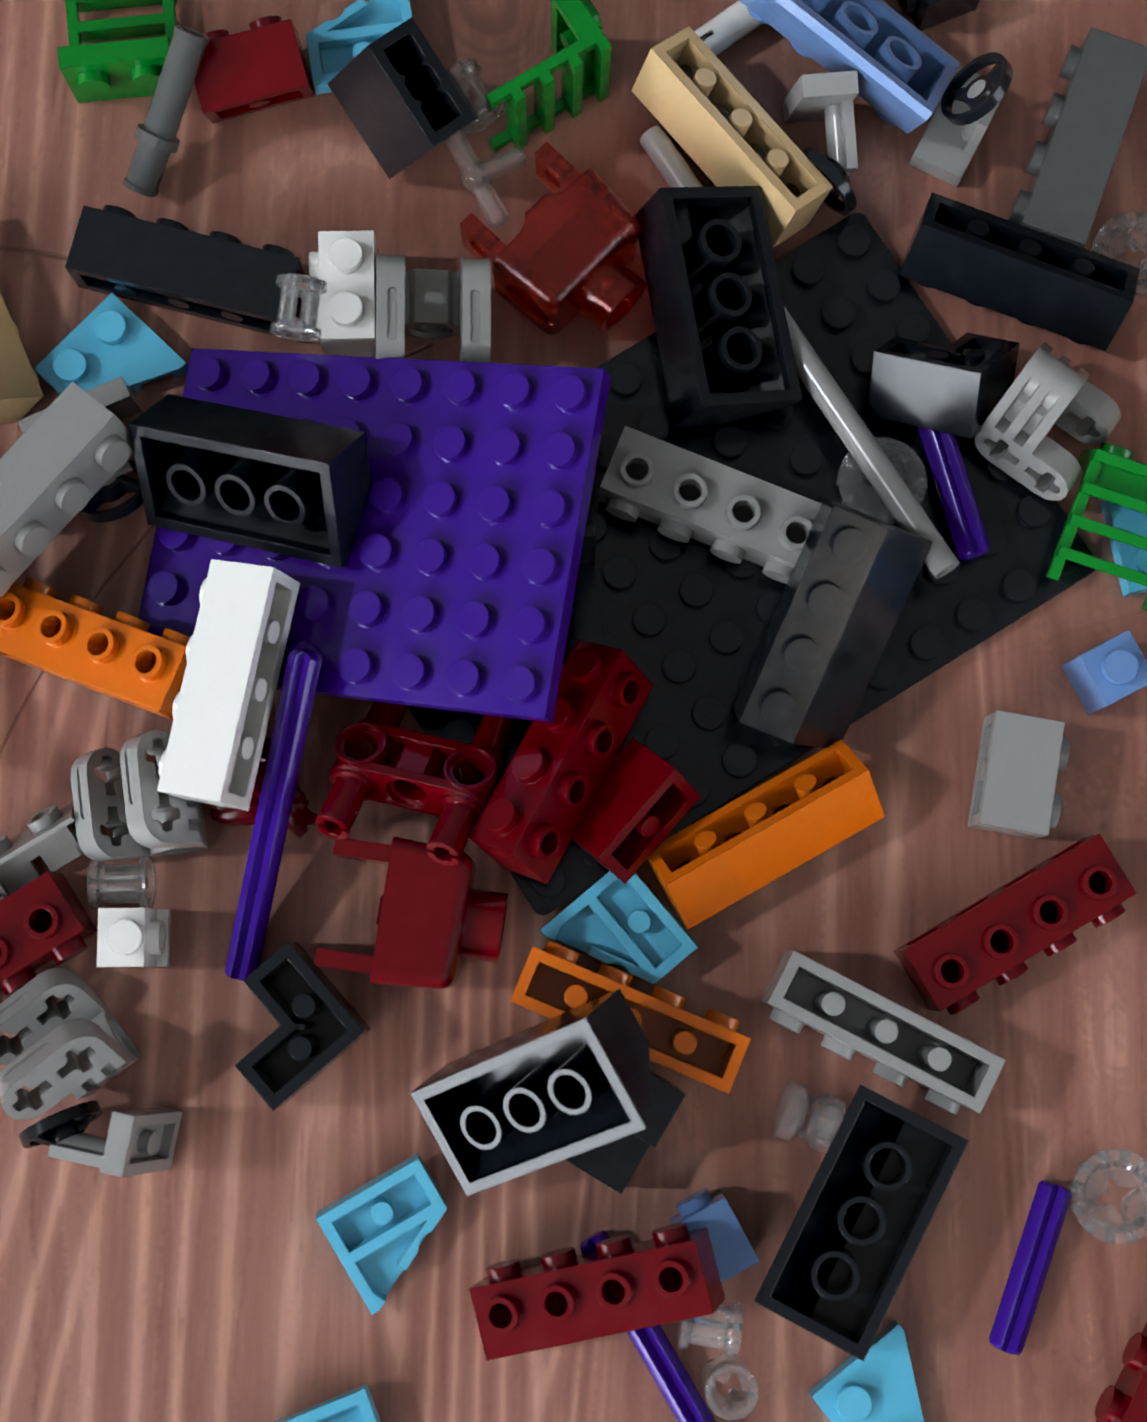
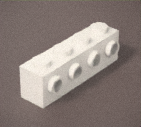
[157,559,300,811]

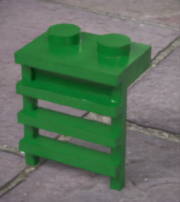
[57,0,179,103]
[485,0,612,152]
[1046,442,1147,611]

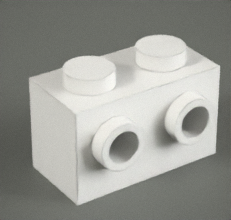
[309,230,380,357]

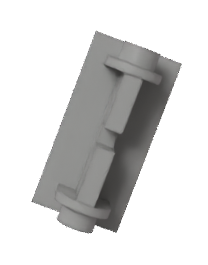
[0,802,84,898]

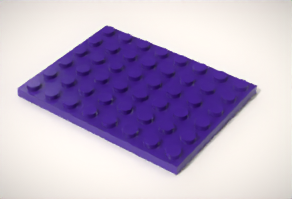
[138,348,611,723]

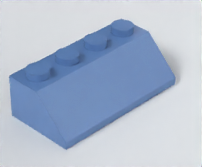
[739,0,960,134]

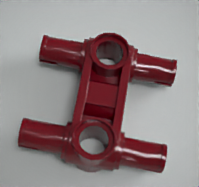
[316,701,517,866]

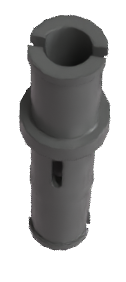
[123,25,210,197]

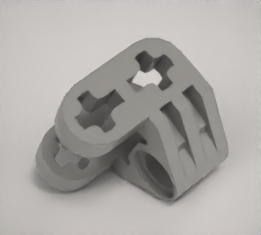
[375,254,491,363]
[974,342,1121,501]
[71,729,208,862]
[0,967,140,1120]

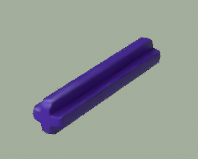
[917,426,990,560]
[989,1181,1072,1355]

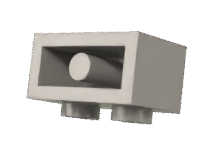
[967,710,1070,839]

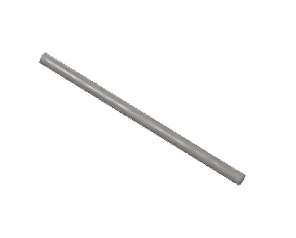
[640,125,960,579]

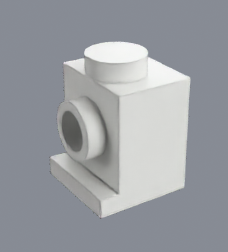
[96,908,171,967]

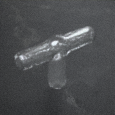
[445,129,527,228]

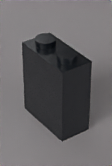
[328,17,476,179]

